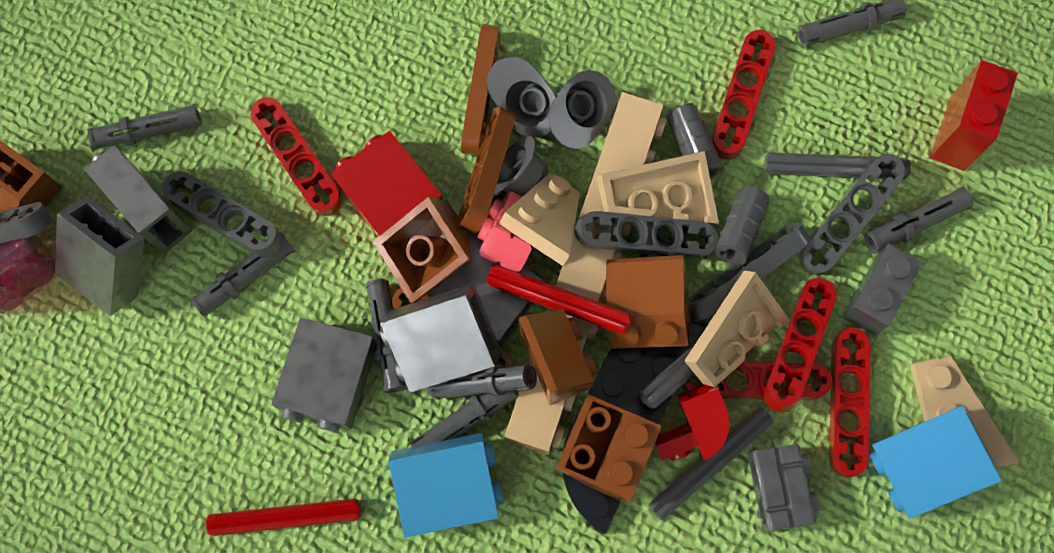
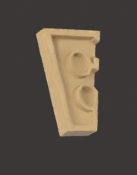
[596,151,719,224]
[499,173,580,266]
[684,271,790,387]
[910,356,1020,468]

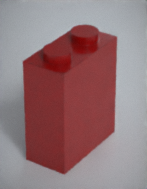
[929,60,1018,171]
[331,130,443,237]

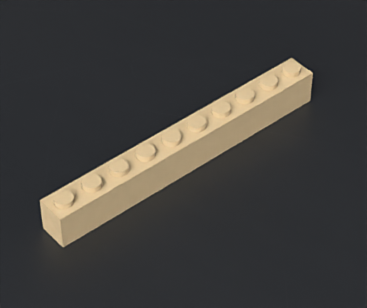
[504,92,667,456]

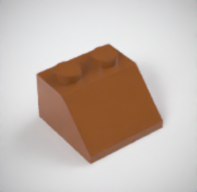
[373,197,472,303]
[606,255,692,349]
[519,309,598,405]

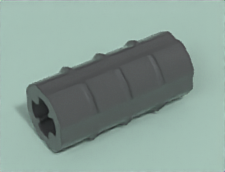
[666,103,724,179]
[715,187,769,265]

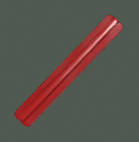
[486,265,632,335]
[206,498,361,536]

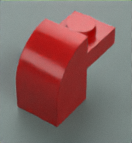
[655,385,730,461]

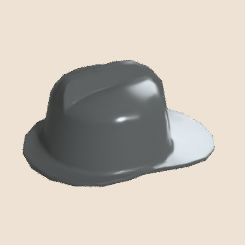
[486,57,557,138]
[548,70,616,149]
[493,136,549,197]

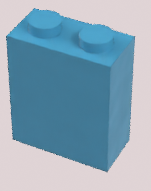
[870,405,1002,519]
[388,433,504,538]

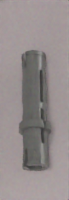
[798,0,907,48]
[88,104,201,150]
[864,187,973,254]
[190,232,295,318]
[365,279,408,393]
[428,364,537,400]
[410,390,518,447]

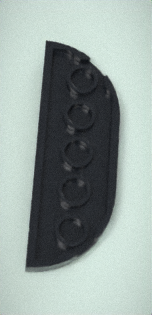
[562,323,705,534]

